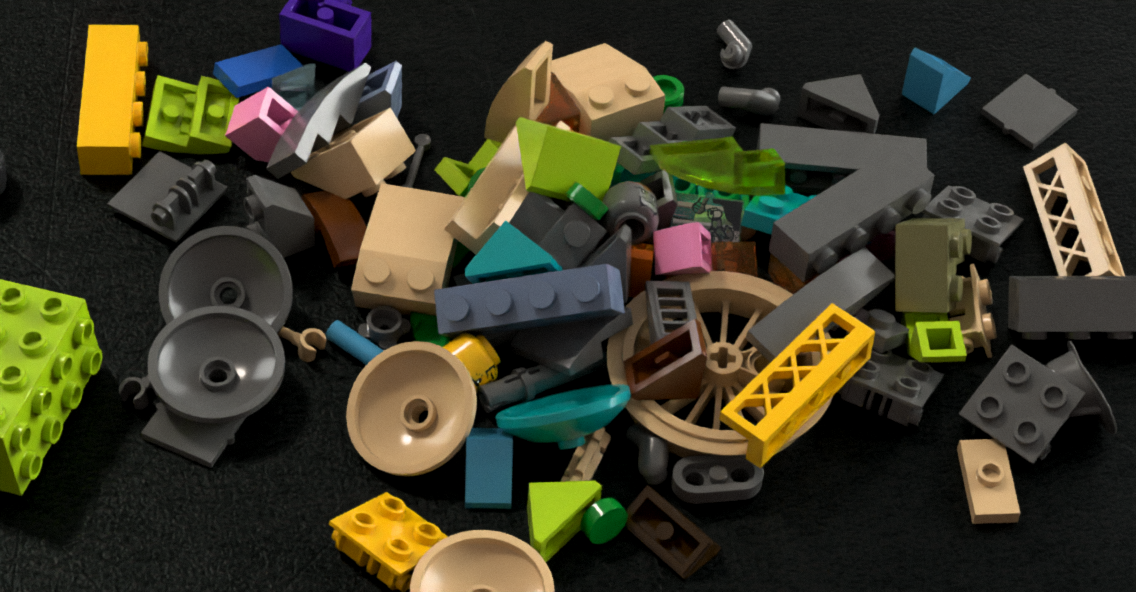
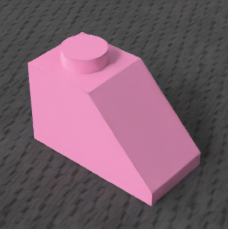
[225,87,298,162]

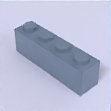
[434,264,625,339]

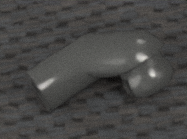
[718,86,781,116]
[626,423,669,485]

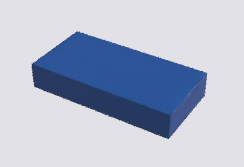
[213,44,305,98]

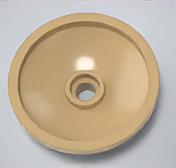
[346,341,477,476]
[410,530,555,592]

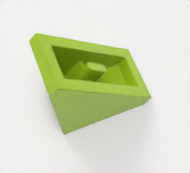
[527,480,602,562]

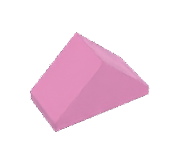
[653,222,713,276]

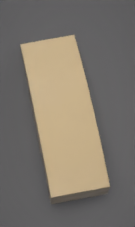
[484,41,553,143]

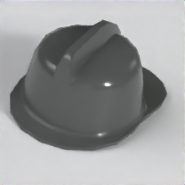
[1045,341,1117,434]

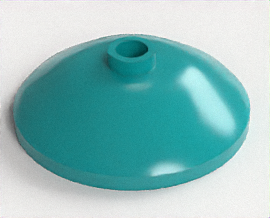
[495,384,631,450]

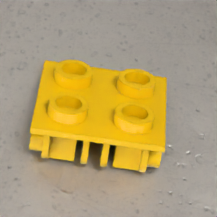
[329,492,448,592]

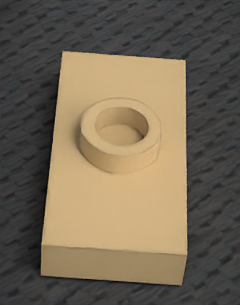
[957,439,1020,524]

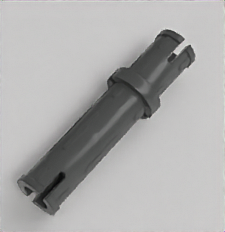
[477,345,607,413]

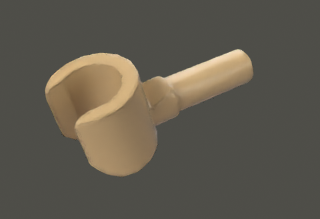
[277,326,326,362]

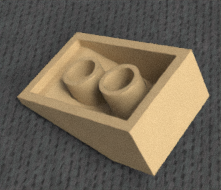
[549,43,665,142]
[351,183,465,316]

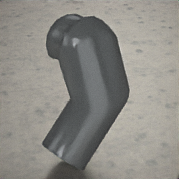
[717,20,752,70]

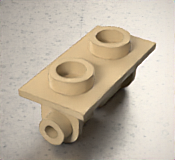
[949,264,997,358]

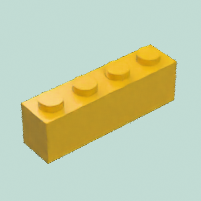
[77,25,148,175]

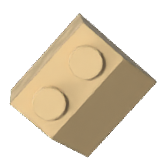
[291,107,416,199]

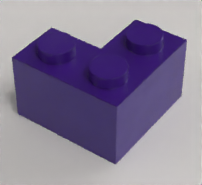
[279,0,371,71]

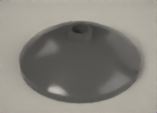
[159,226,293,334]
[147,306,285,423]

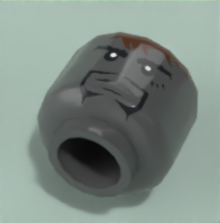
[602,181,659,246]

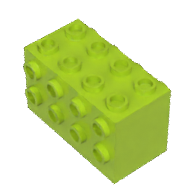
[0,279,102,496]

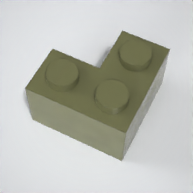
[895,218,972,313]

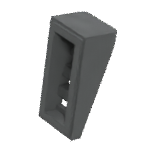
[645,281,697,345]

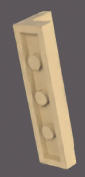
[444,120,570,255]
[1023,143,1125,276]

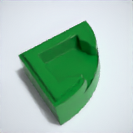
[410,312,452,347]

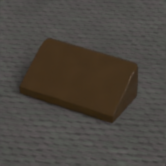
[625,485,721,579]

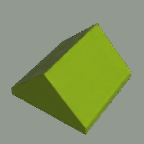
[516,117,621,202]

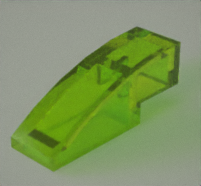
[650,137,785,196]

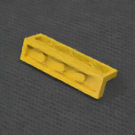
[719,303,875,468]

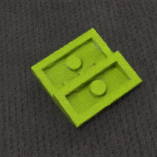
[142,75,239,154]

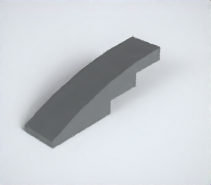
[266,62,371,179]
[608,106,736,175]
[746,247,895,363]

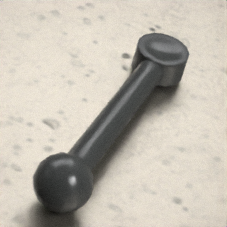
[401,134,431,188]

